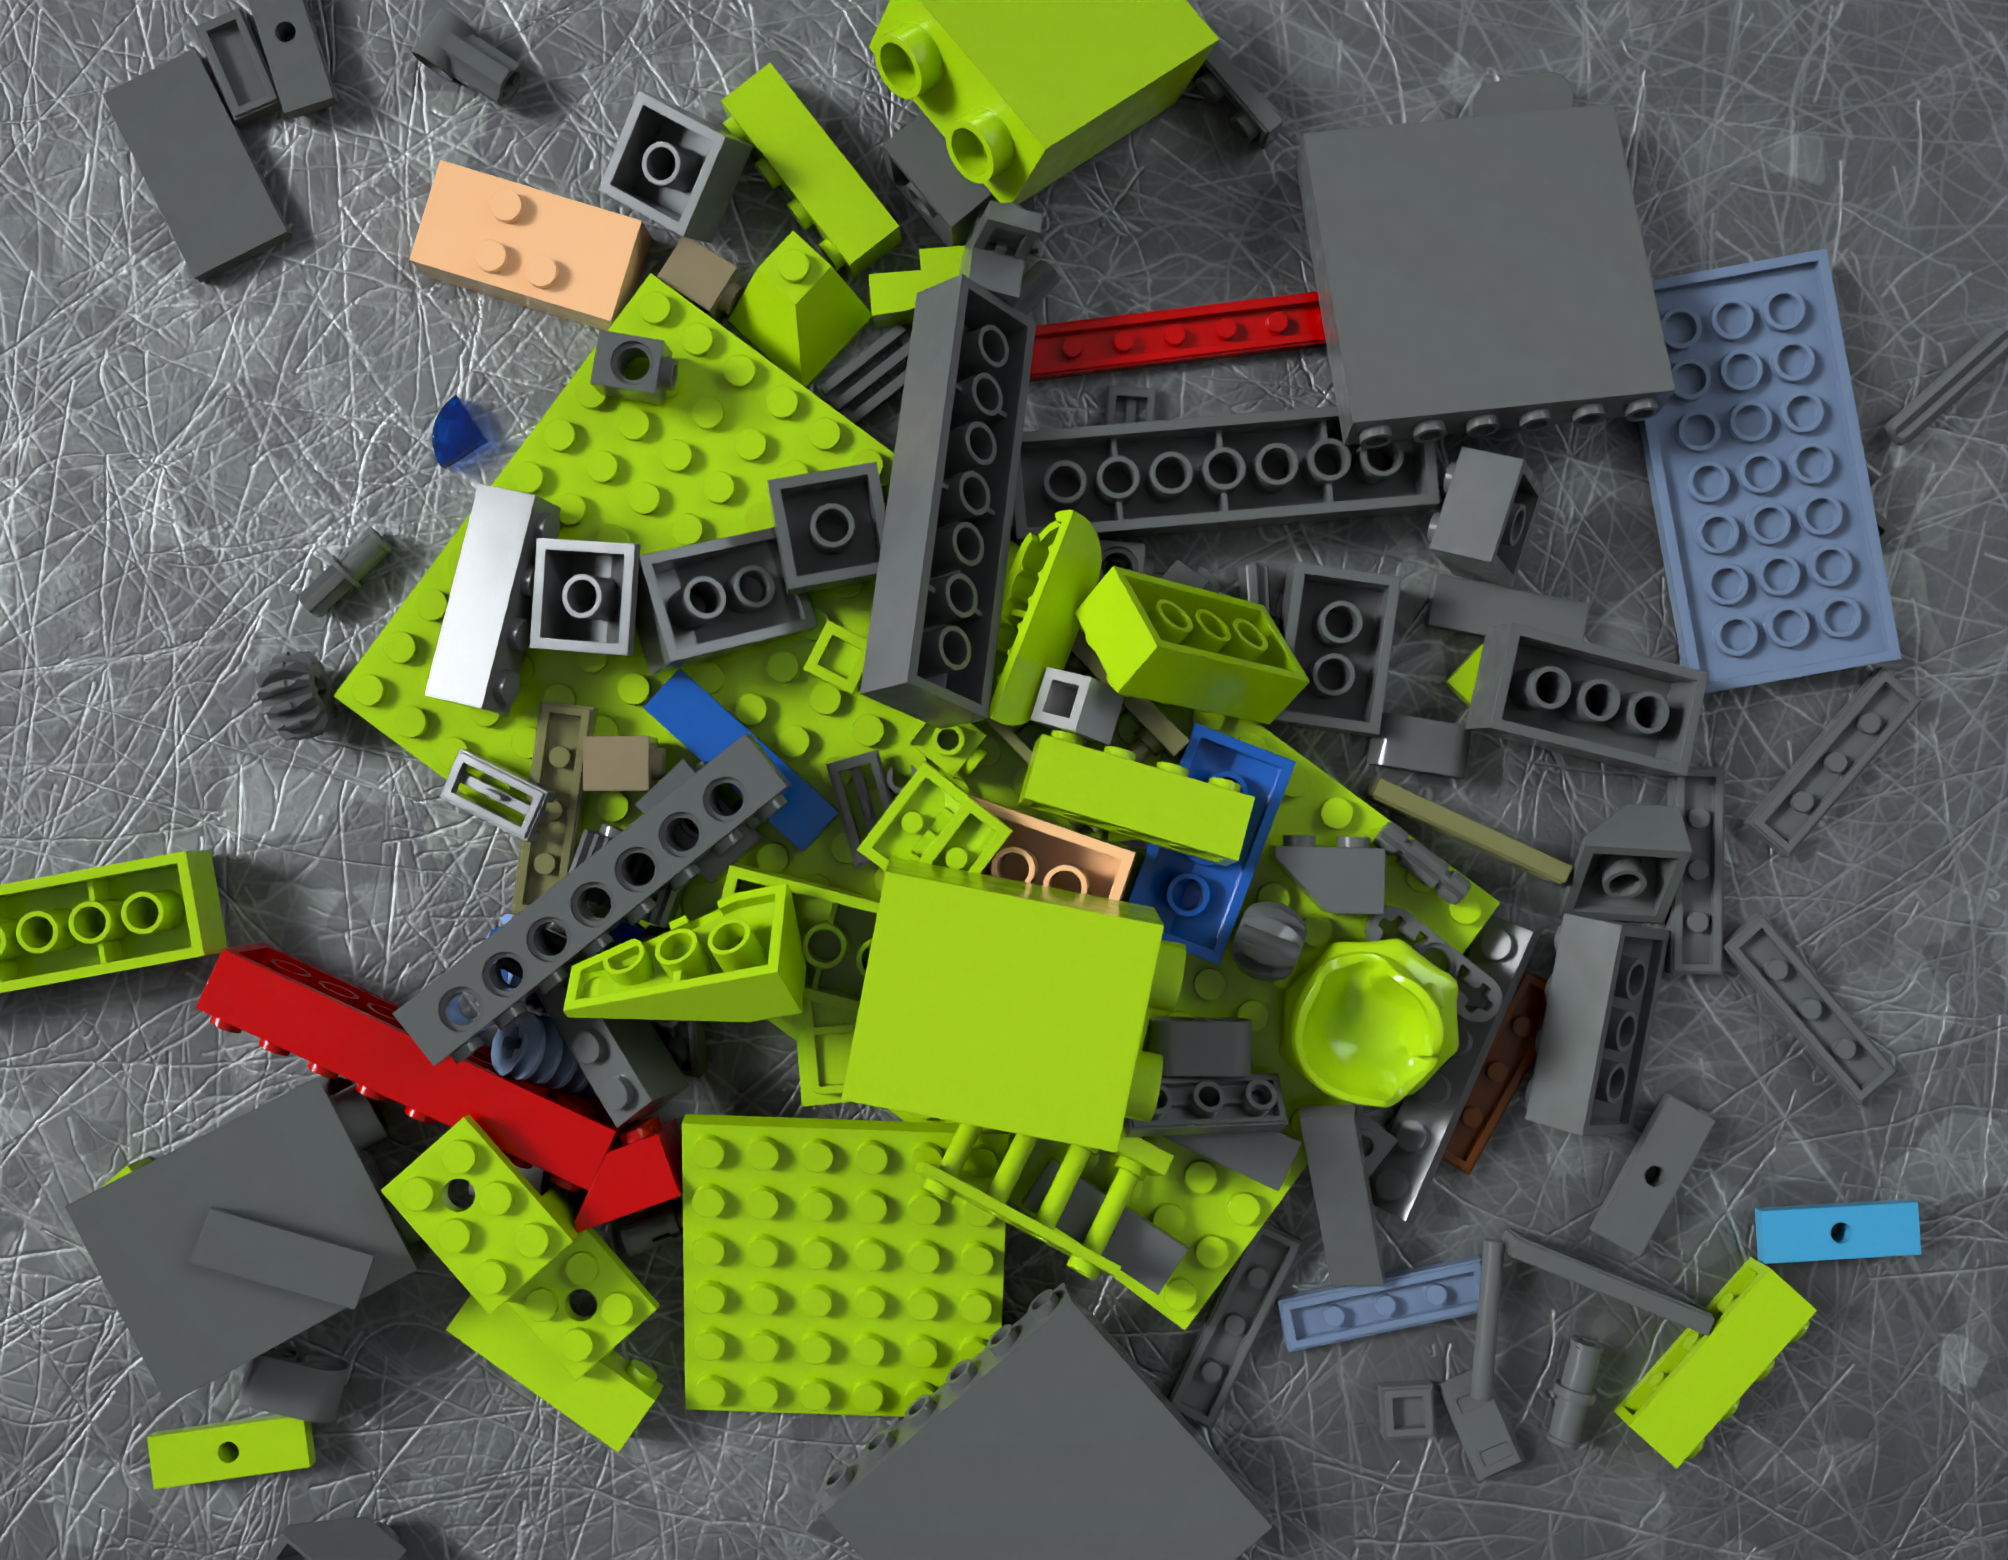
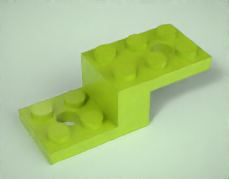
[381,1114,660,1381]

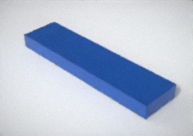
[644,668,840,852]

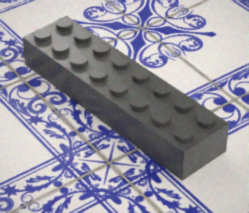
[860,274,1036,729]
[1012,406,1440,546]

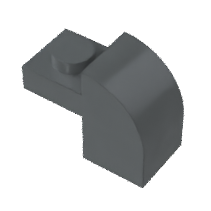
[959,200,1043,307]

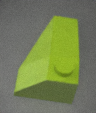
[563,883,806,1022]

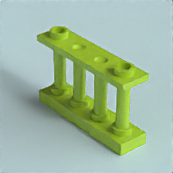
[913,1123,1174,1281]

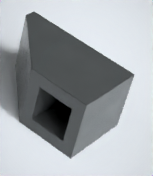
[1269,835,1385,914]

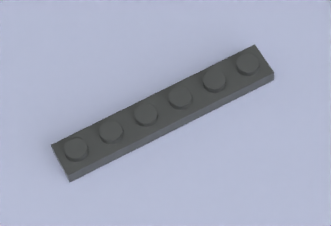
[1369,915,1540,1223]

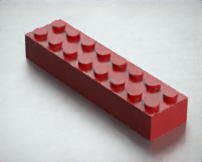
[195,942,633,1192]

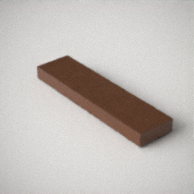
[1441,969,1547,1175]

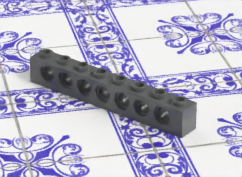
[392,734,793,1066]

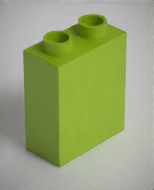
[869,0,1220,205]
[841,856,1186,1153]

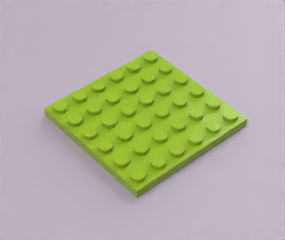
[682,1114,1009,1417]

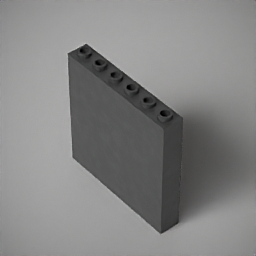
[1295,104,1675,449]
[820,1282,1272,1560]

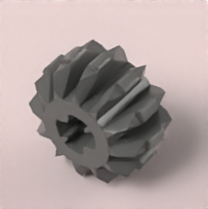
[256,651,338,741]

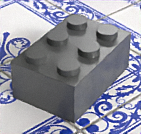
[1272,562,1401,737]

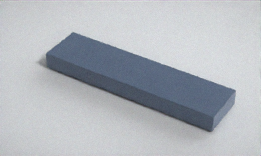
[1276,1255,1482,1352]

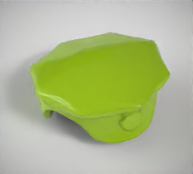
[1284,938,1459,1108]

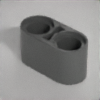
[1367,712,1471,779]
[1149,1017,1252,1077]
[238,1344,350,1423]

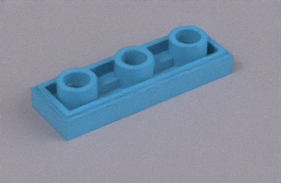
[1755,1199,1921,1264]

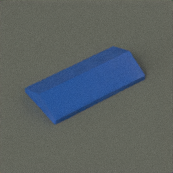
[1127,723,1296,965]

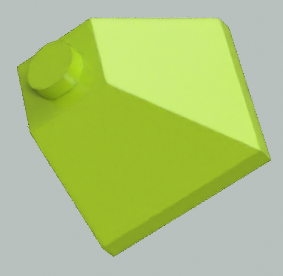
[728,231,872,388]

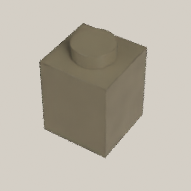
[657,236,744,322]
[583,736,667,792]

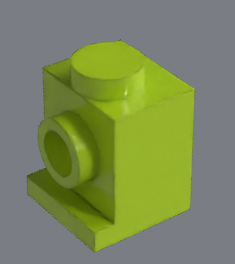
[901,719,989,779]

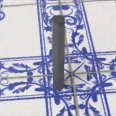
[1470,1238,1505,1401]

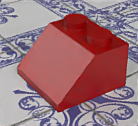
[574,1115,683,1233]

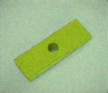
[147,1414,316,1490]

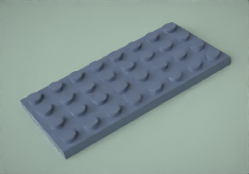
[1638,248,1902,694]

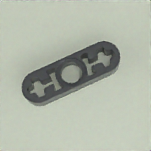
[1364,905,1502,1023]

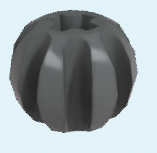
[1230,901,1307,982]

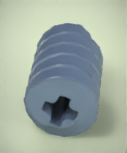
[491,1011,597,1099]

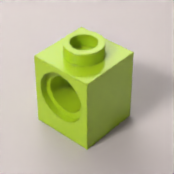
[803,620,867,698]

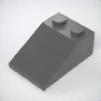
[635,527,818,675]

